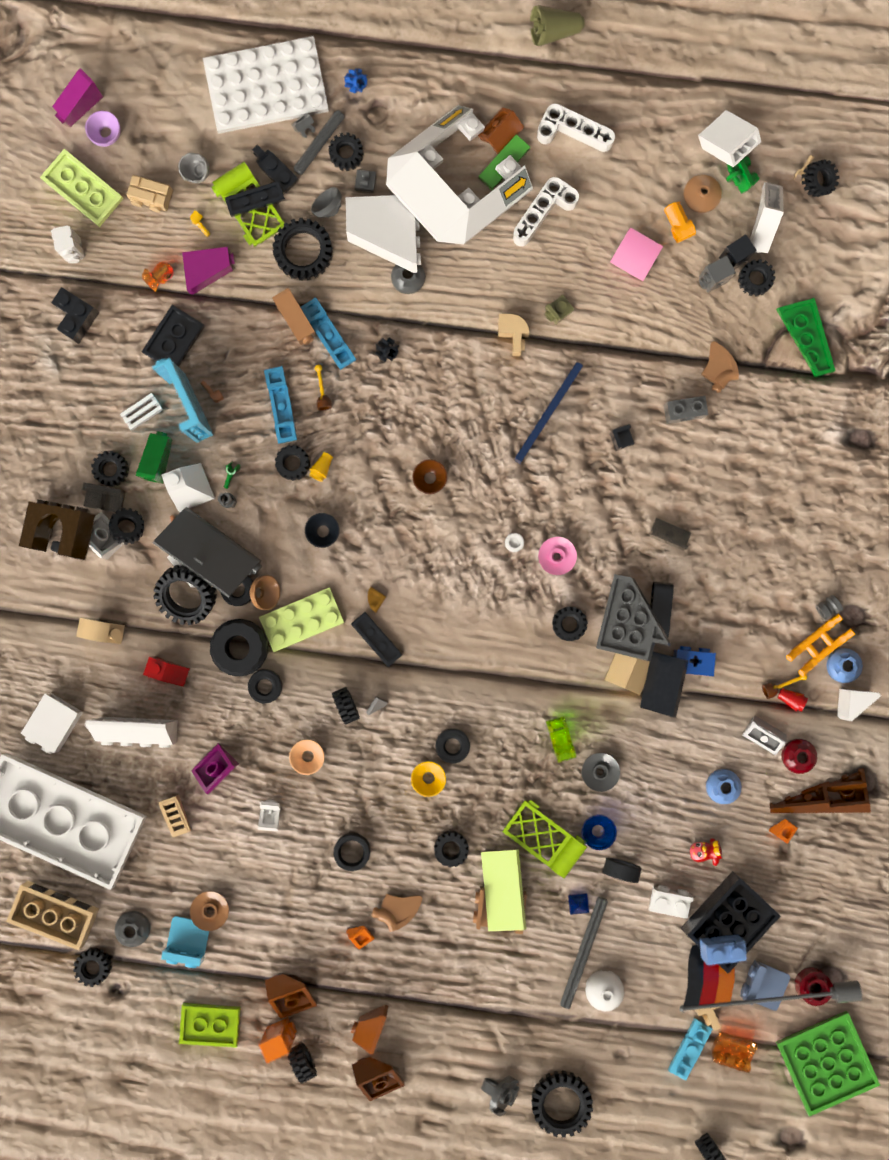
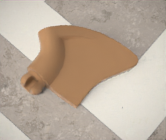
[701,341,739,393]
[371,893,422,932]

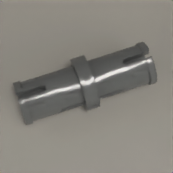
[218,492,237,508]

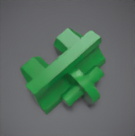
[726,156,759,194]

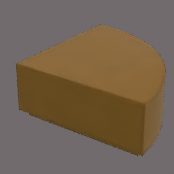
[368,586,386,612]

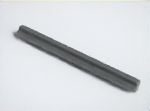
[560,897,608,1009]

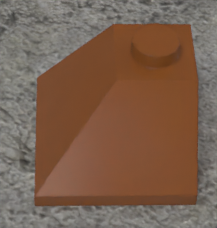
[265,974,317,1019]
[350,1005,388,1055]

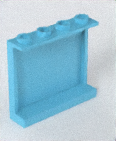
[152,358,214,443]

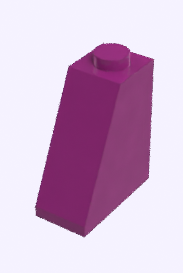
[52,68,103,127]
[182,247,235,295]

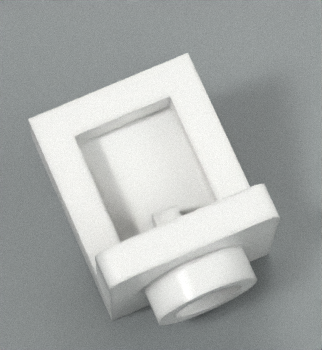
[258,800,281,831]

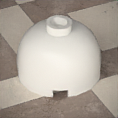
[585,970,624,1012]

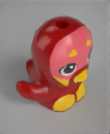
[690,838,723,866]

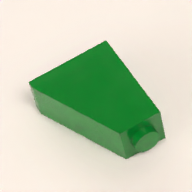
[136,431,173,484]

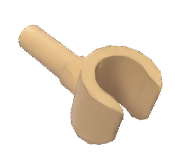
[793,155,814,183]

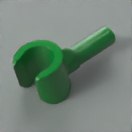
[224,461,240,489]

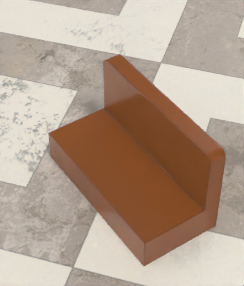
[478,107,524,154]

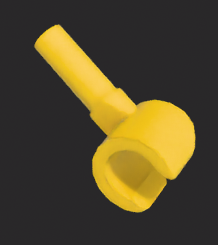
[190,211,211,237]

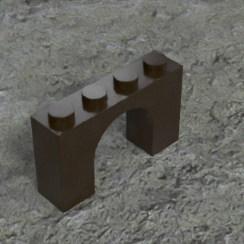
[19,499,95,560]

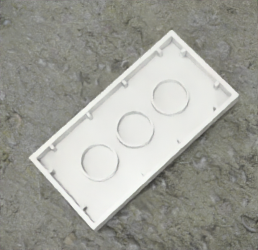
[0,753,147,890]

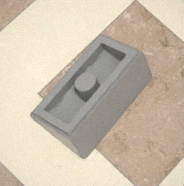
[743,716,787,755]

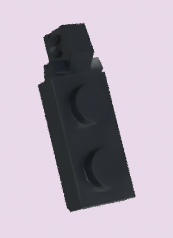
[252,145,299,194]

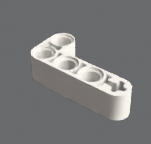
[537,104,615,152]
[513,177,579,246]

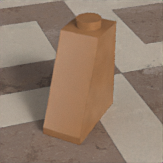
[272,288,316,345]

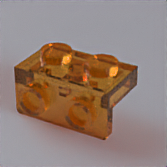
[711,1031,757,1073]

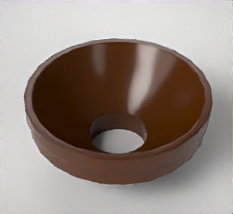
[412,459,447,494]

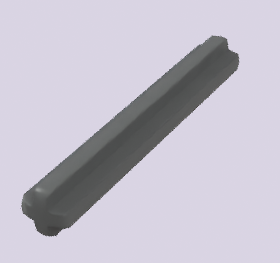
[294,110,344,175]

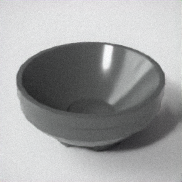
[311,187,342,218]
[391,265,426,294]
[115,911,151,947]

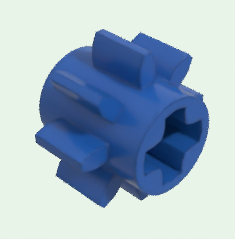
[344,68,367,93]

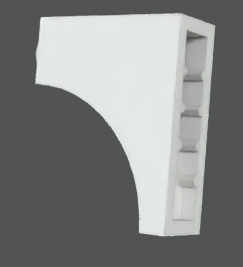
[750,182,784,253]

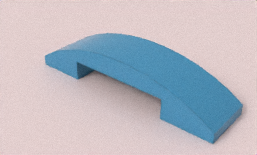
[300,297,356,370]
[264,366,297,444]

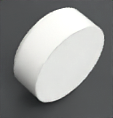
[505,533,524,552]

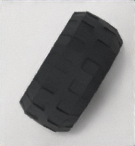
[209,619,269,677]

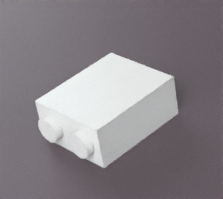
[698,110,761,167]
[21,693,83,754]

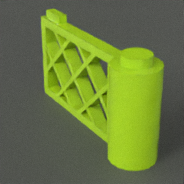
[211,161,284,247]
[502,800,587,879]

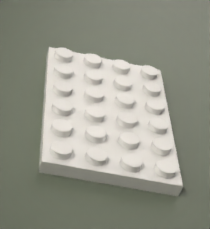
[203,36,329,134]

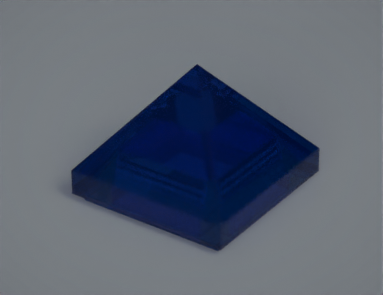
[568,893,589,915]

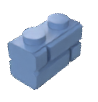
[700,934,747,965]

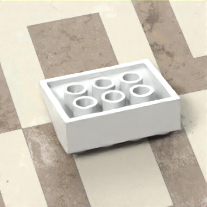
[86,717,178,748]

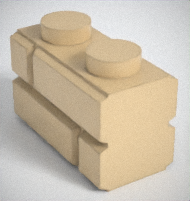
[127,175,173,213]

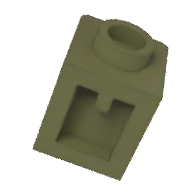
[544,295,575,325]

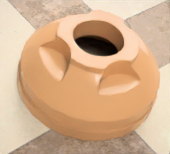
[289,739,325,775]

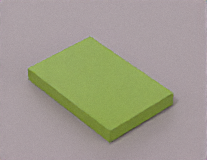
[179,1003,241,1048]

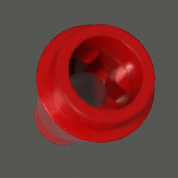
[777,688,808,712]

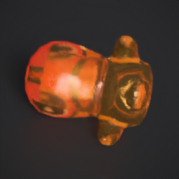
[142,261,174,292]

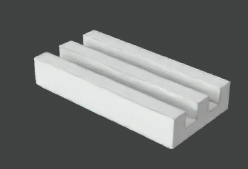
[120,393,163,431]

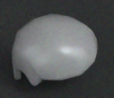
[178,152,210,183]

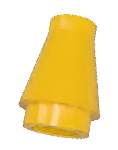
[309,452,333,482]

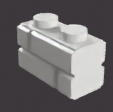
[51,225,85,263]

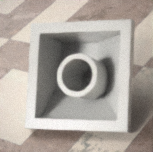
[161,463,215,513]

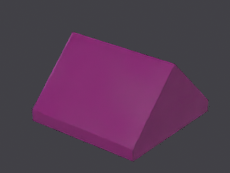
[191,744,239,795]

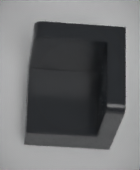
[609,424,634,451]

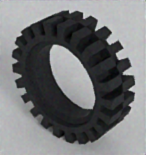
[272,218,333,281]
[153,564,217,625]
[531,1071,593,1138]

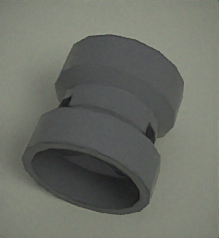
[815,595,843,621]

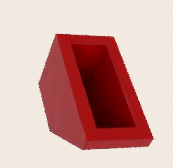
[143,656,190,687]

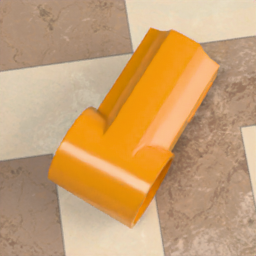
[664,201,696,243]

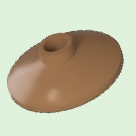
[684,175,722,213]
[190,891,229,931]

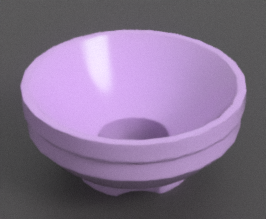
[85,111,121,147]

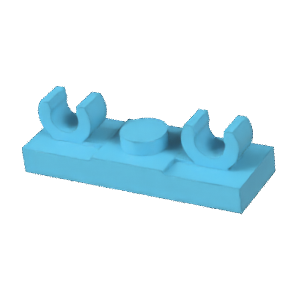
[668,1018,713,1081]

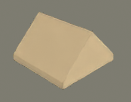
[604,653,650,695]

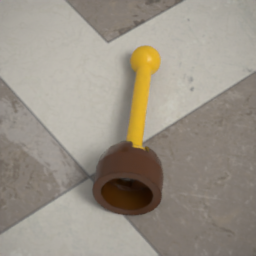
[315,364,332,410]
[762,674,807,699]

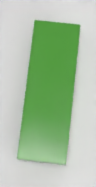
[478,134,530,190]

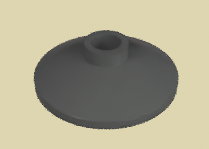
[581,753,620,792]

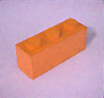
[259,1017,297,1063]

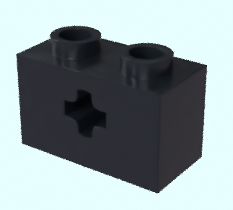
[719,235,757,270]

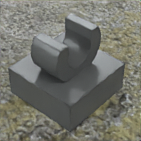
[291,114,315,138]
[355,170,376,193]

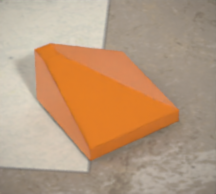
[769,819,798,844]
[346,926,375,950]

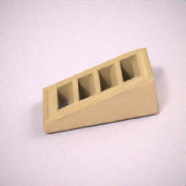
[158,795,191,838]

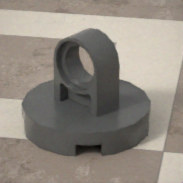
[481,1076,519,1116]

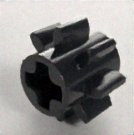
[375,337,399,362]

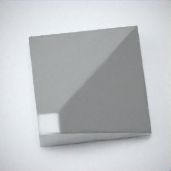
[366,696,388,715]

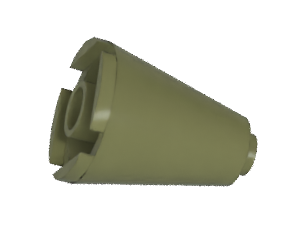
[530,5,584,46]

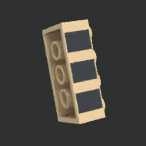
[6,881,99,950]

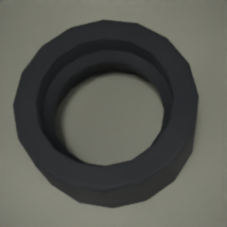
[333,833,371,872]
[603,857,642,883]

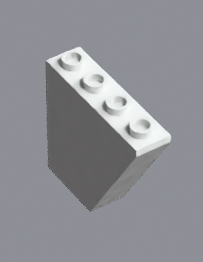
[346,195,421,273]

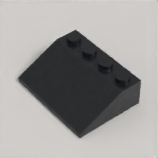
[681,871,781,973]

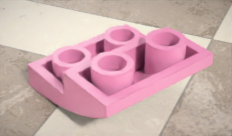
[610,227,663,281]

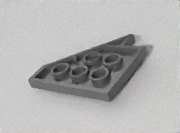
[596,574,671,662]

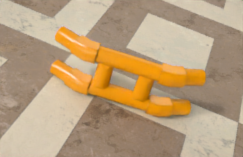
[786,613,855,676]

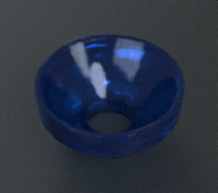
[581,815,617,850]

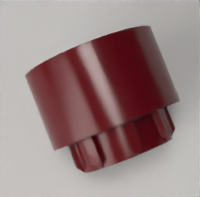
[794,967,833,1006]

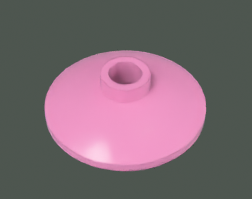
[538,537,577,575]

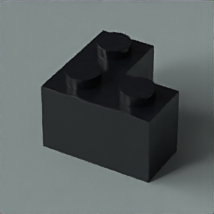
[51,287,99,344]

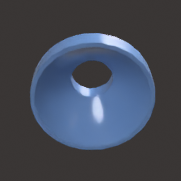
[826,648,863,683]
[706,769,742,804]

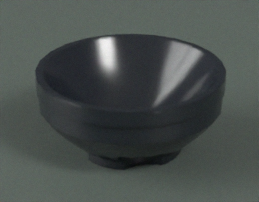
[305,513,340,548]

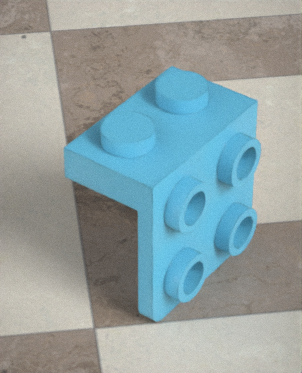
[161,916,209,968]

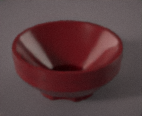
[781,739,818,774]

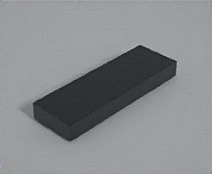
[225,181,285,217]
[351,612,403,667]

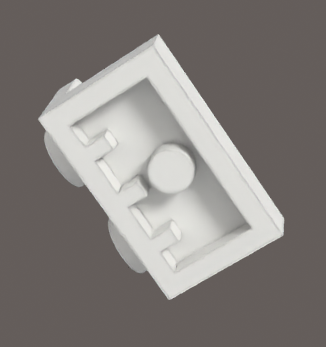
[648,885,694,919]

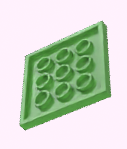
[776,1011,880,1117]

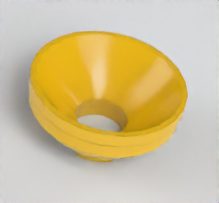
[411,761,446,797]

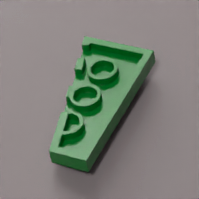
[776,298,836,377]

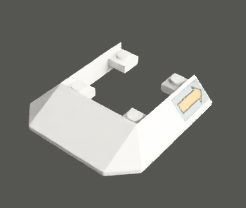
[386,105,533,244]

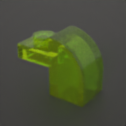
[546,716,577,762]

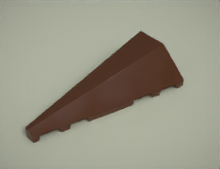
[769,768,871,813]

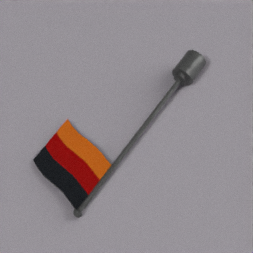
[679,945,862,1013]

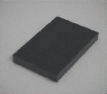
[142,305,205,367]
[640,652,689,717]

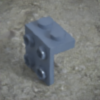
[740,960,790,1011]

